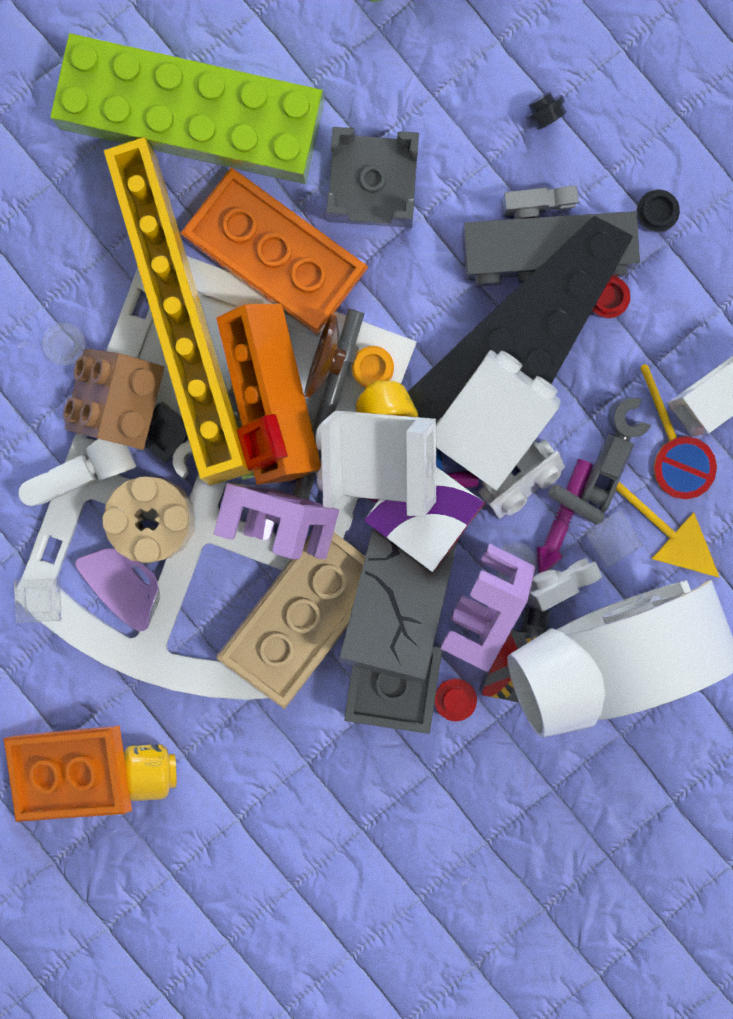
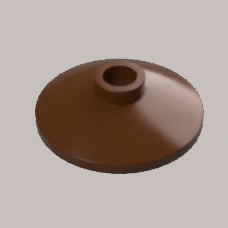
[304,314,346,398]

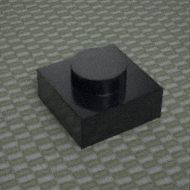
[145,402,188,463]

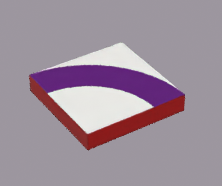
[364,467,485,572]

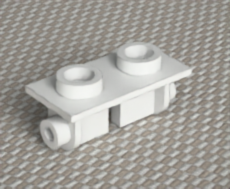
[478,439,565,519]

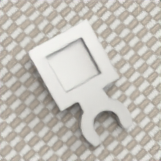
[527,558,602,612]

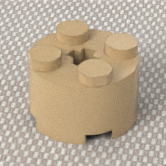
[103,476,195,563]

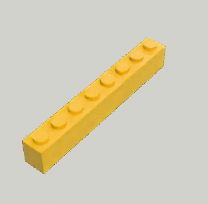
[104,137,251,486]

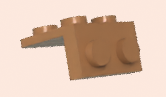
[63,349,165,450]

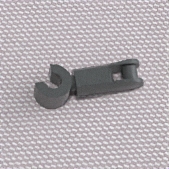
[581,397,652,512]

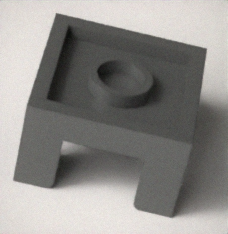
[326,127,419,228]
[344,643,442,734]

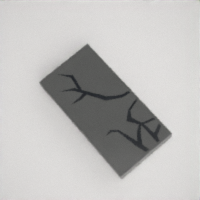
[339,528,458,684]

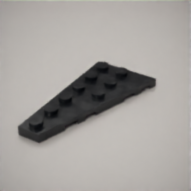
[407,215,633,423]

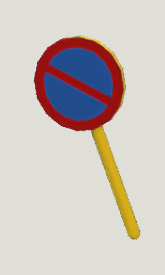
[640,364,717,500]

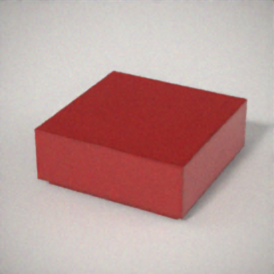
[236,414,288,471]

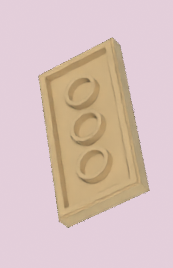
[216,532,366,709]

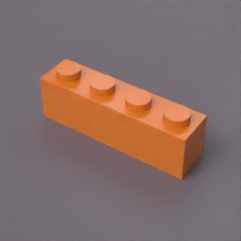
[216,304,321,485]

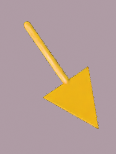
[616,482,720,578]

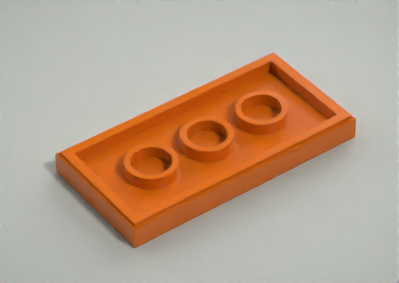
[180,167,368,336]

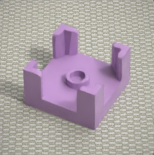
[214,483,340,559]
[440,543,535,672]

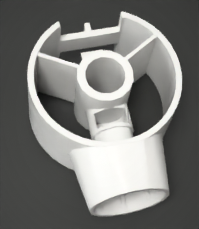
[507,580,733,738]

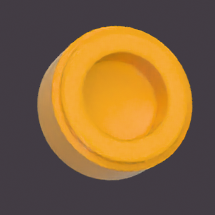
[352,346,394,388]

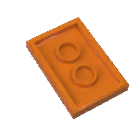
[3,725,132,822]

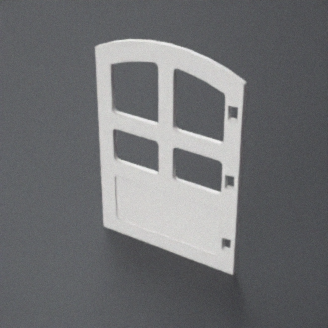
[15,256,417,700]

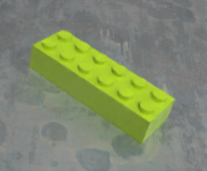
[50,33,324,185]

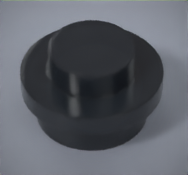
[525,92,567,130]
[636,189,680,233]

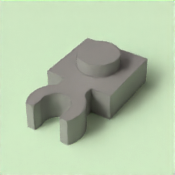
[501,186,579,219]

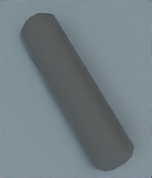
[548,484,604,525]

